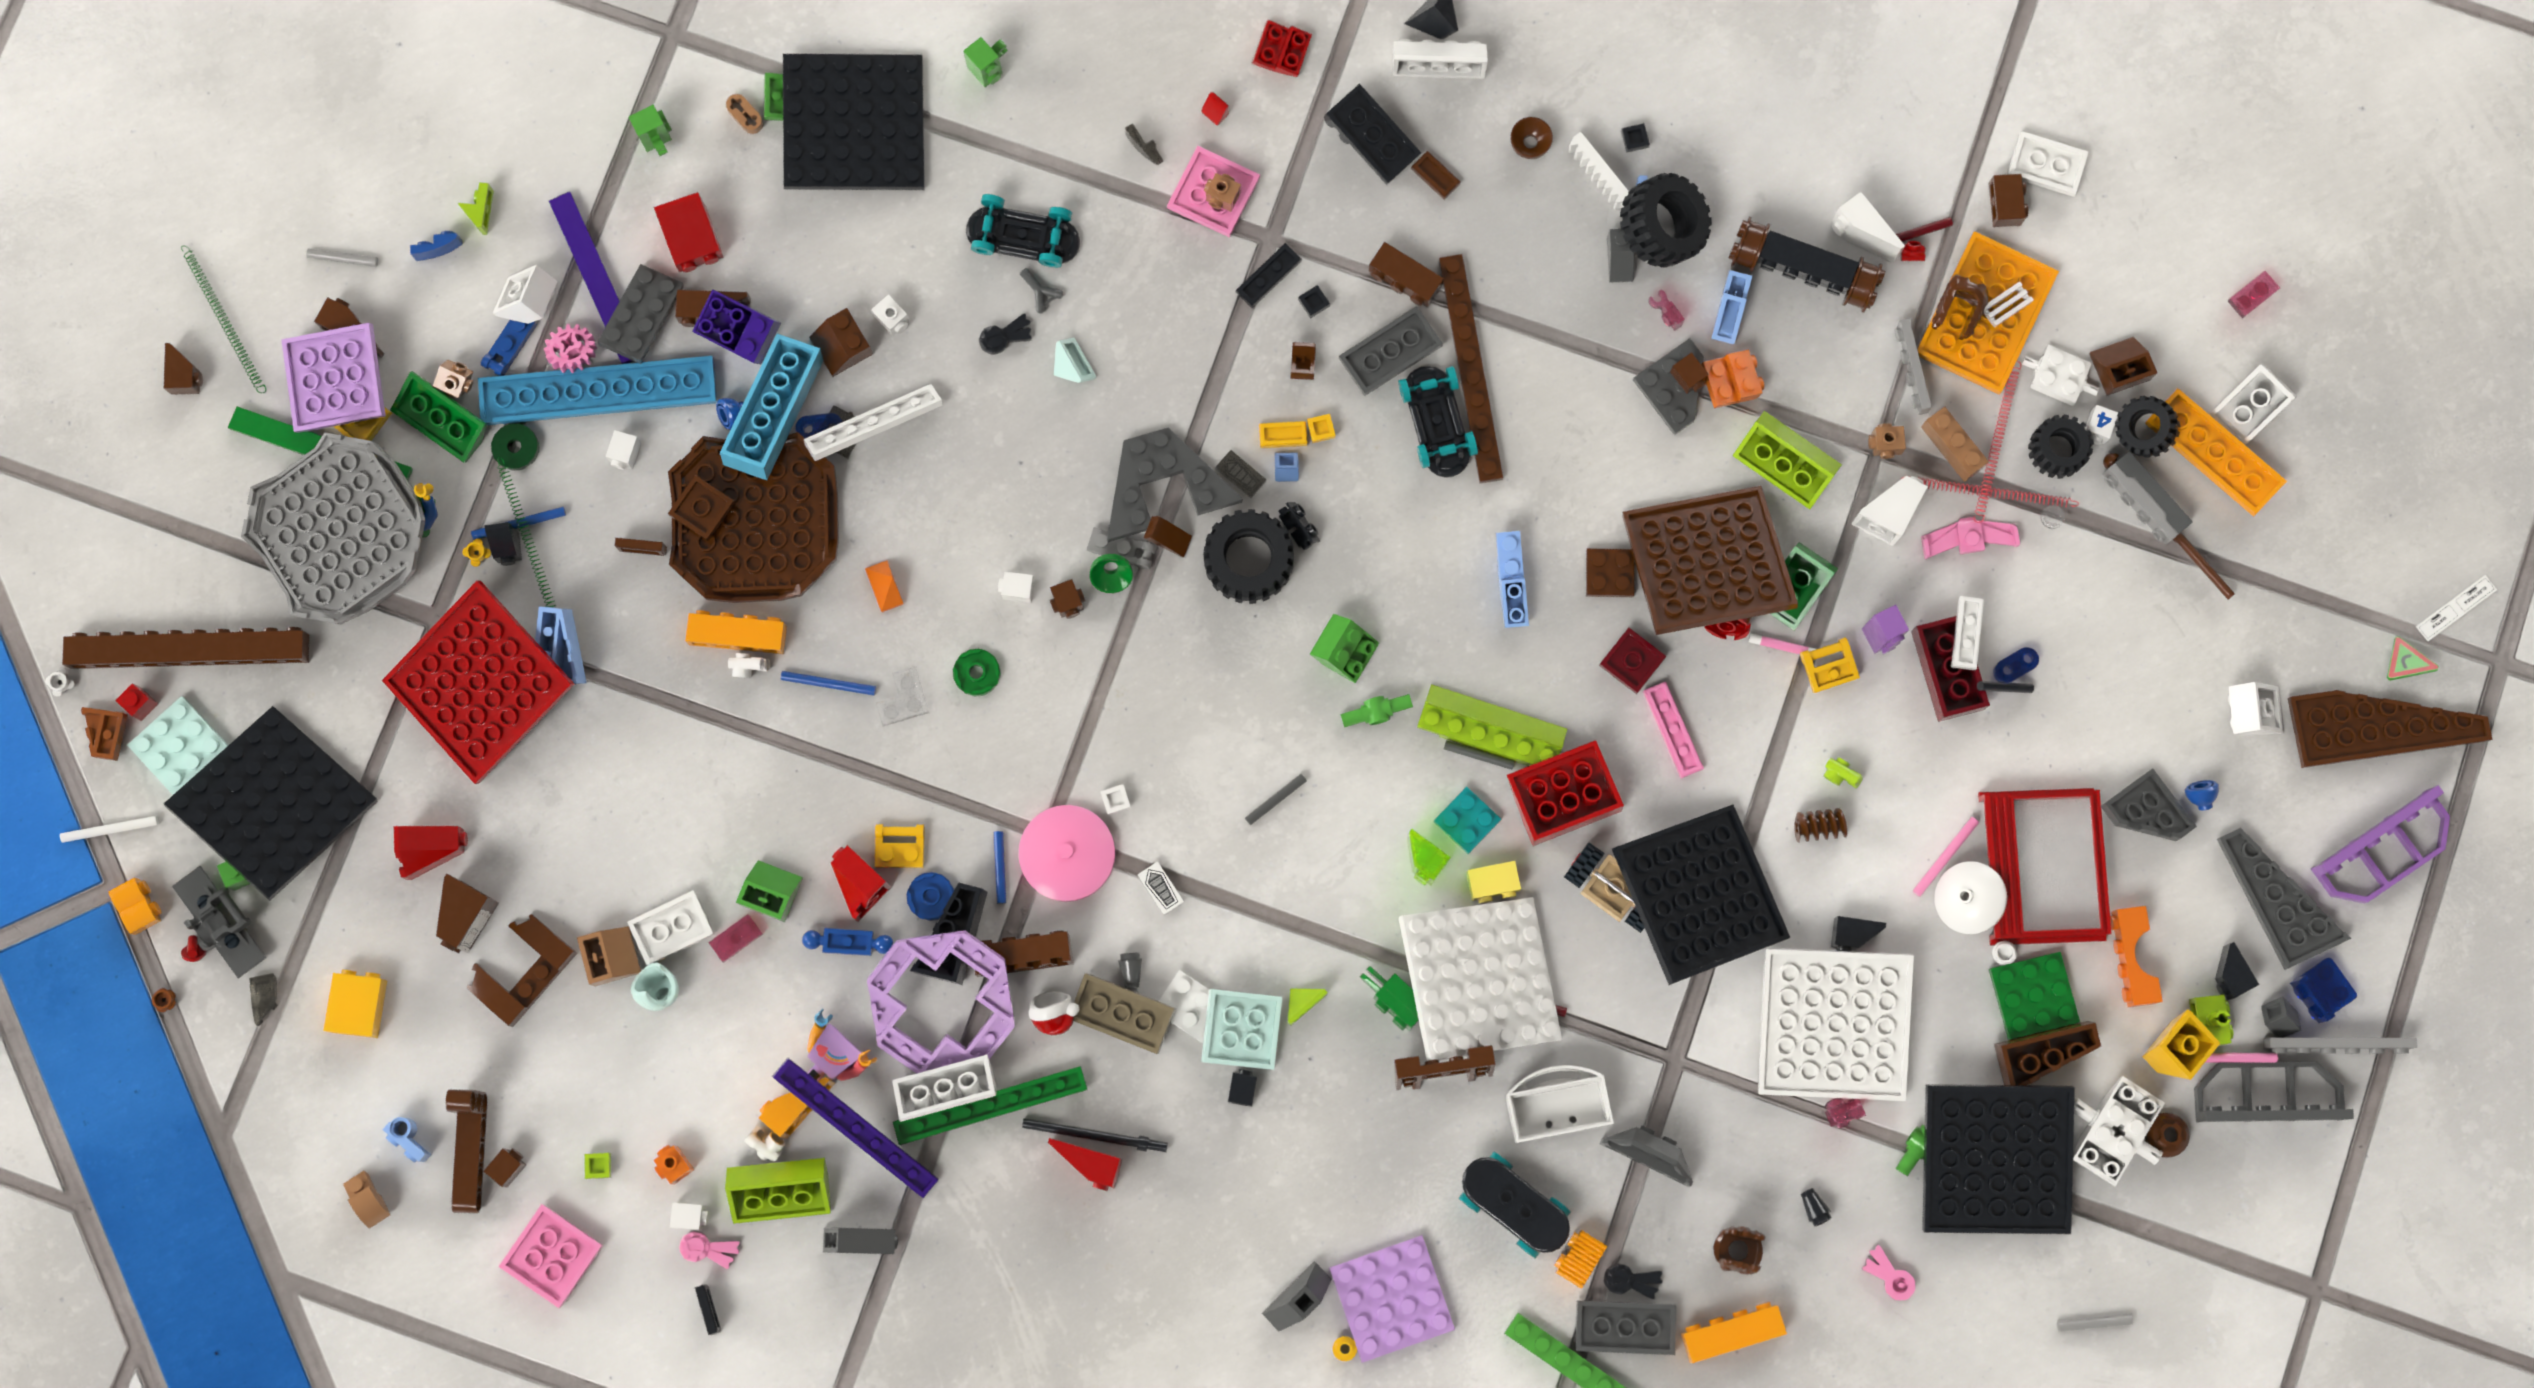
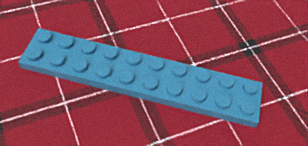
[478,356,717,425]

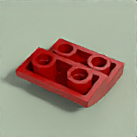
[1251,20,1312,77]

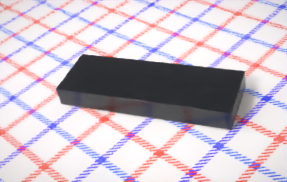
[1236,243,1302,308]

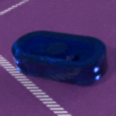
[795,413,843,438]
[1993,647,2039,683]

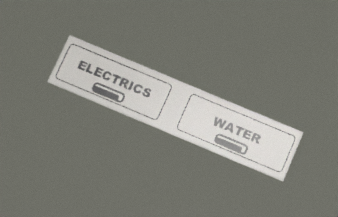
[2416,575,2497,641]

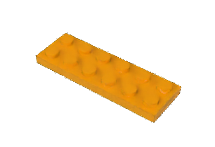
[2145,388,2287,517]

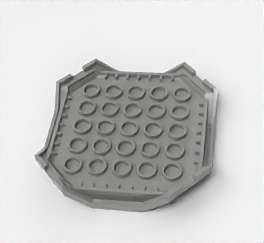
[241,432,425,625]

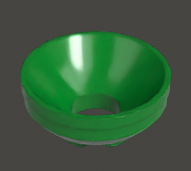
[1089,554,1133,593]

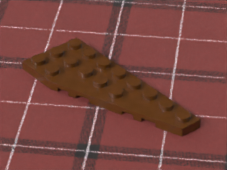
[2287,690,2493,768]

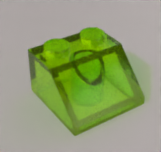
[1407,829,1451,886]

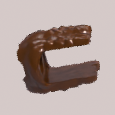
[1932,274,1988,340]
[1713,1226,1765,1275]

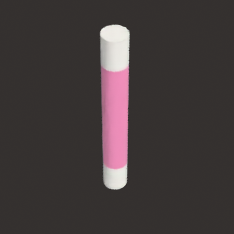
[1748,633,1816,655]

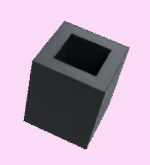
[1228,1069,1257,1107]

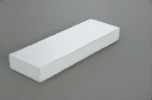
[1951,596,1984,670]

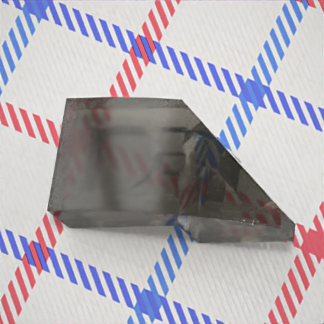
[1125,123,1163,165]
[249,973,278,1026]

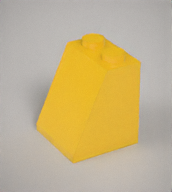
[2142,1010,2220,1080]

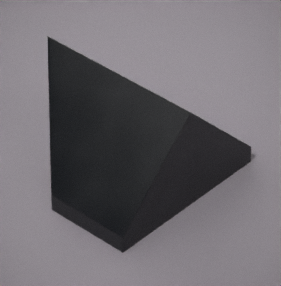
[1404,0,1458,39]

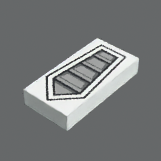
[1138,861,1184,915]

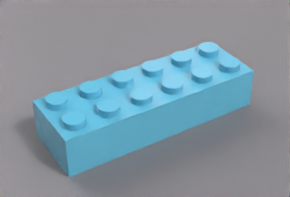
[720,334,823,480]

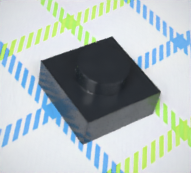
[1621,123,1650,153]
[1298,285,1330,319]

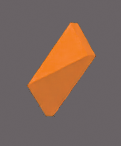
[865,560,904,613]

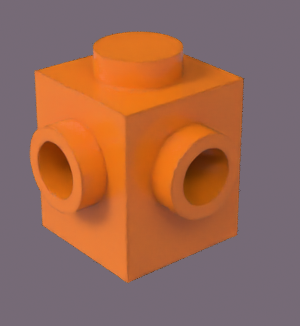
[653,1145,694,1185]

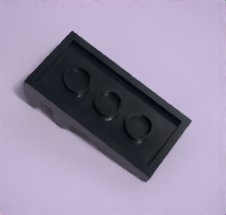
[1324,83,1421,185]

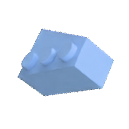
[535,606,587,684]

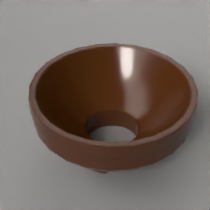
[1510,117,1553,159]
[2145,1113,2190,1158]

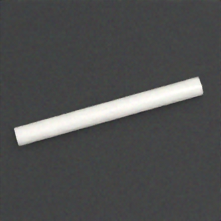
[60,816,159,843]

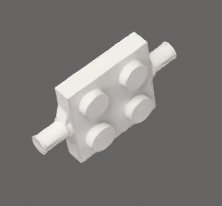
[2021,345,2100,406]

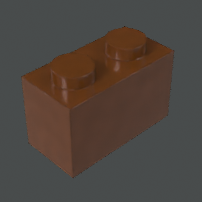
[1989,174,2028,227]

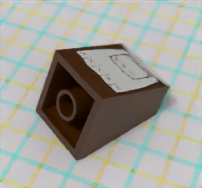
[436,873,499,953]

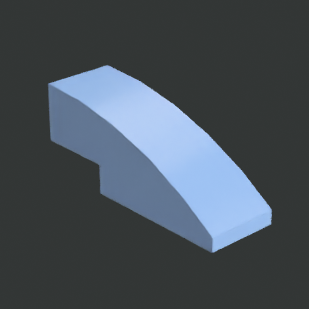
[1711,270,1752,344]

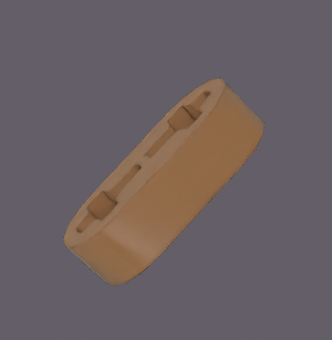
[726,94,763,134]

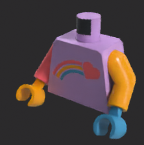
[807,1009,877,1081]

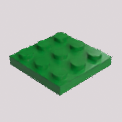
[1988,952,2080,1040]

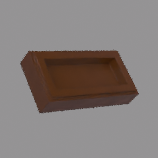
[1411,151,1461,200]
[614,538,667,556]

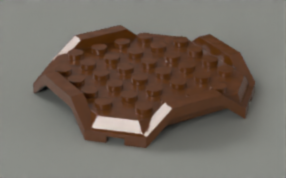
[668,432,839,603]

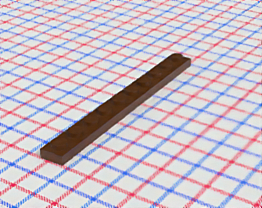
[1439,254,1503,484]

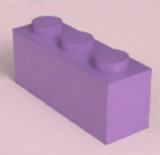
[1862,605,1909,654]

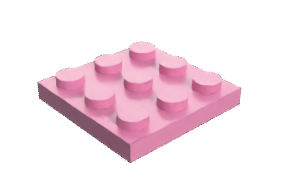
[1167,146,1260,238]
[499,1204,604,1308]

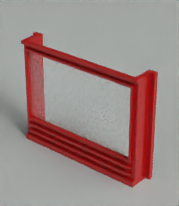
[1978,788,2112,946]

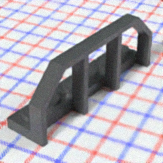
[2194,1061,2354,1123]

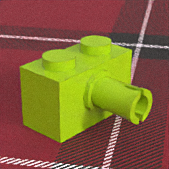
[2189,995,2234,1045]

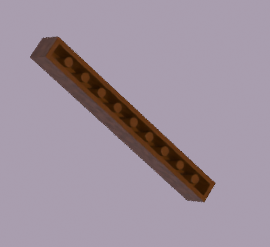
[62,627,309,669]

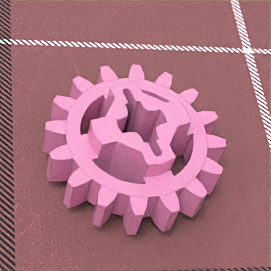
[544,324,597,373]

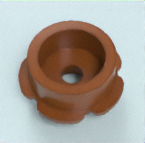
[152,988,176,1012]

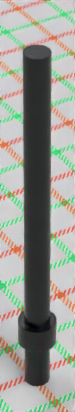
[1022,1118,1168,1152]

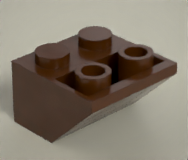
[2089,337,2158,396]

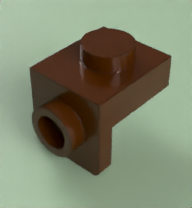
[1290,342,1316,380]

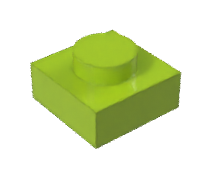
[584,1153,611,1179]

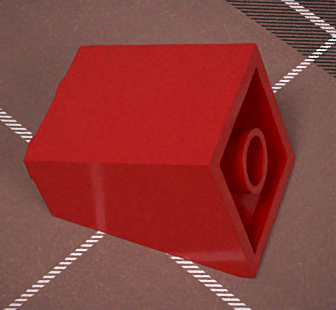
[654,192,723,272]

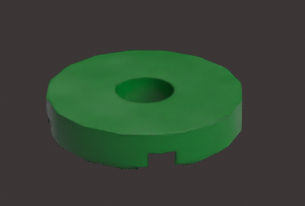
[953,649,1001,697]

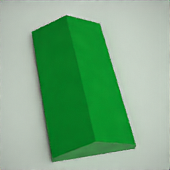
[390,371,487,463]

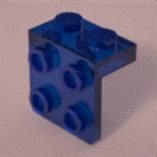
[2290,958,2357,1023]

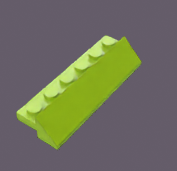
[1417,684,1567,766]

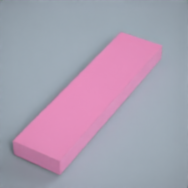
[1643,681,1704,779]

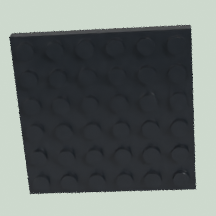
[783,54,924,190]
[164,706,378,901]
[1612,804,1791,985]
[1922,1084,2075,1234]

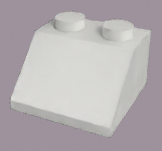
[493,265,558,324]
[2228,682,2283,736]

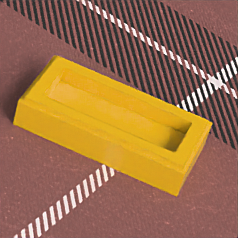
[1259,421,1307,448]

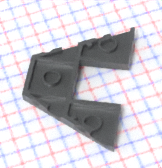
[1107,428,1243,542]

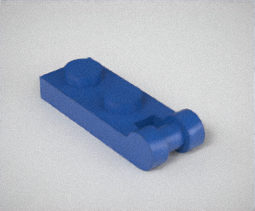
[480,320,537,376]

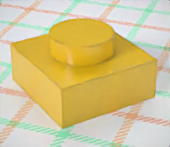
[1307,414,1336,443]

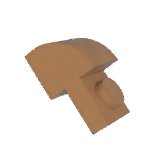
[343,1171,390,1229]

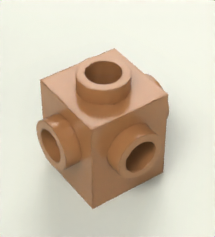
[1204,173,1241,212]
[433,360,474,398]
[1868,423,1906,459]

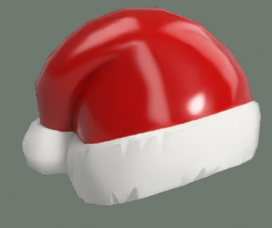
[1029,992,1079,1036]

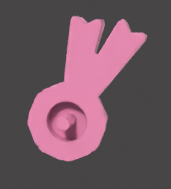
[679,1231,740,1269]
[1862,1245,1915,1300]

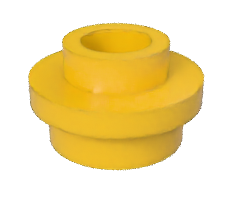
[1332,1336,1357,1361]

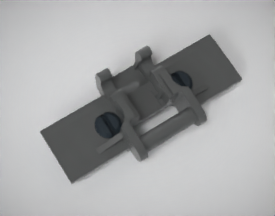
[172,866,266,978]

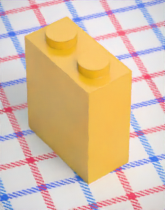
[323,969,387,1038]

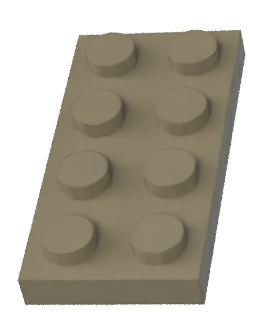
[1073,973,1176,1054]

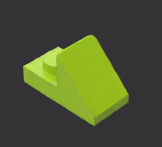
[458,182,494,235]

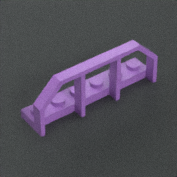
[2311,785,2450,903]

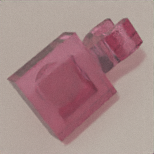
[1648,290,1685,331]

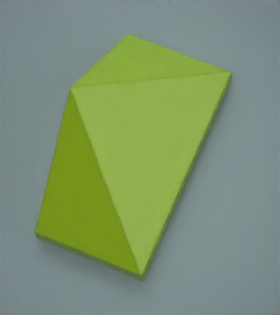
[1288,988,1328,1026]

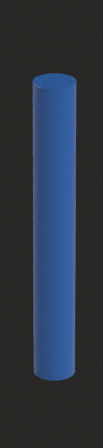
[993,831,1006,904]

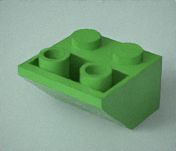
[1310,614,1379,683]
[736,860,803,922]

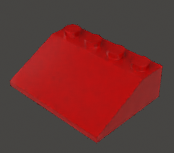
[1507,740,1624,846]

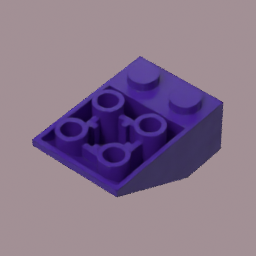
[692,289,781,365]

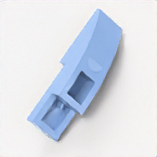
[1496,531,1529,628]

